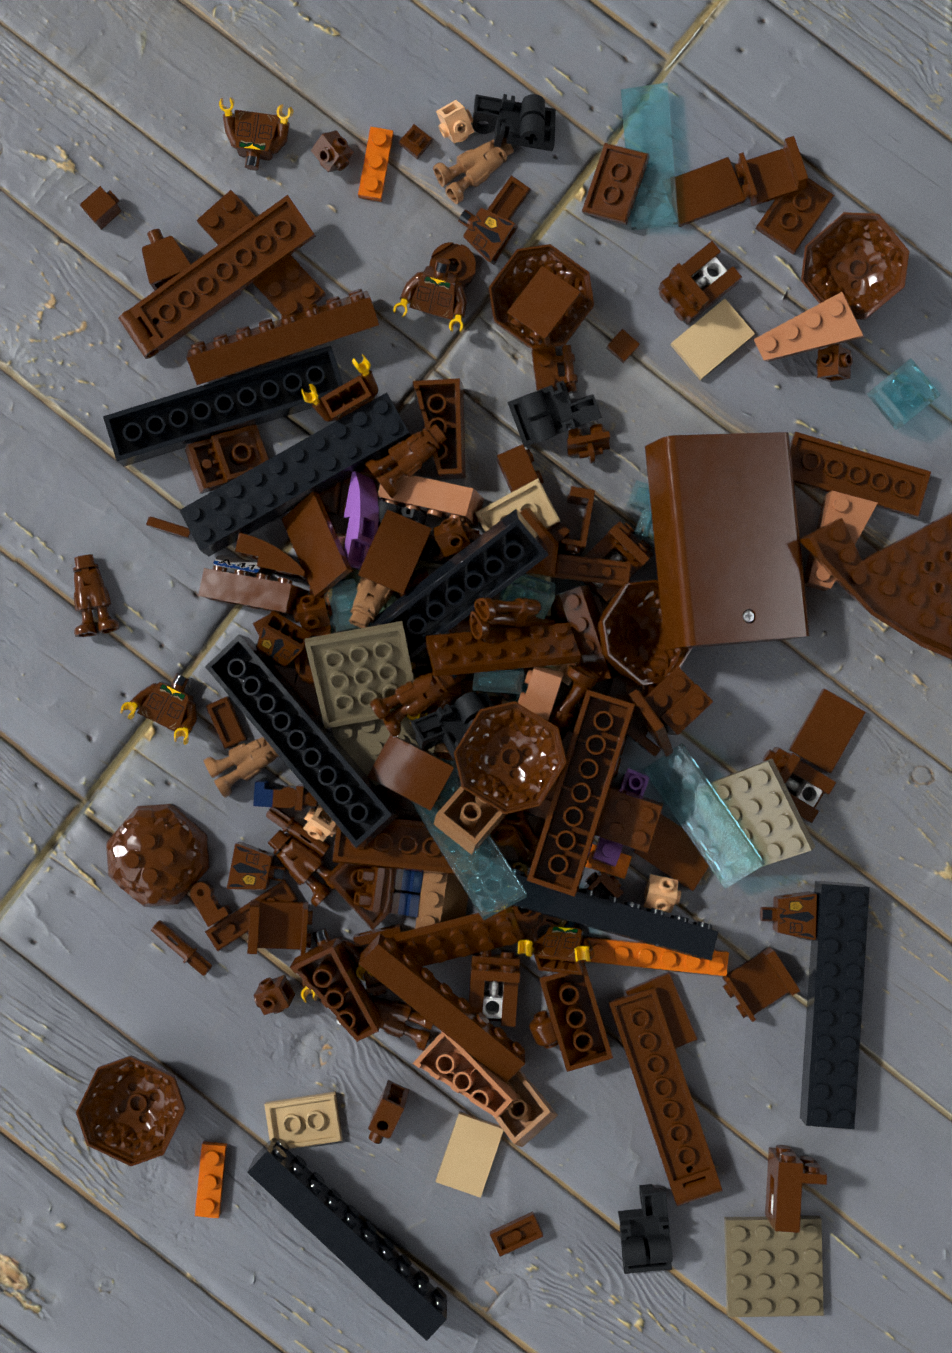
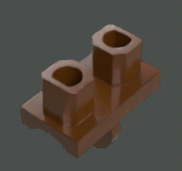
[567,423,610,464]

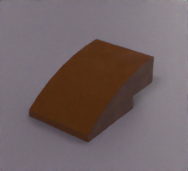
[185,425,268,494]
[358,509,432,595]
[235,533,308,581]
[367,734,454,811]

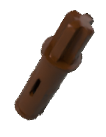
[266,807,330,857]
[151,920,212,976]

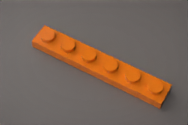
[585,936,729,976]

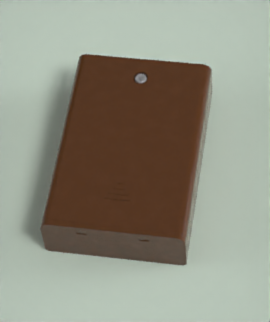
[645,432,810,650]

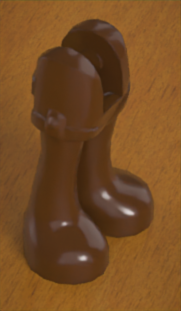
[470,597,541,640]
[548,663,599,733]
[490,810,540,867]

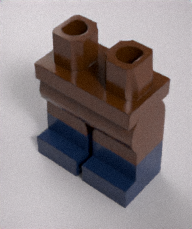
[253,780,319,811]
[354,866,423,917]

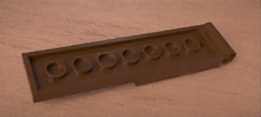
[118,195,316,359]
[608,986,723,1207]

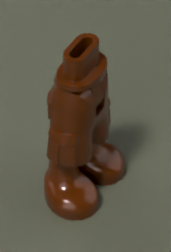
[365,424,447,498]
[73,554,120,637]
[370,671,456,737]
[268,829,334,907]
[370,996,433,1051]

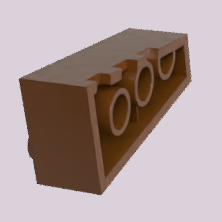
[198,566,308,616]

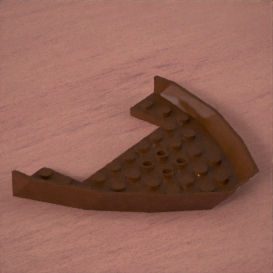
[800,512,952,660]

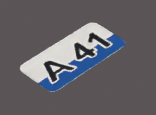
[213,555,260,573]

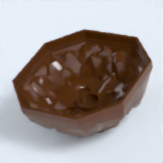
[801,212,910,320]
[489,244,594,350]
[598,580,692,686]
[454,701,567,814]
[106,804,210,907]
[76,1055,186,1166]

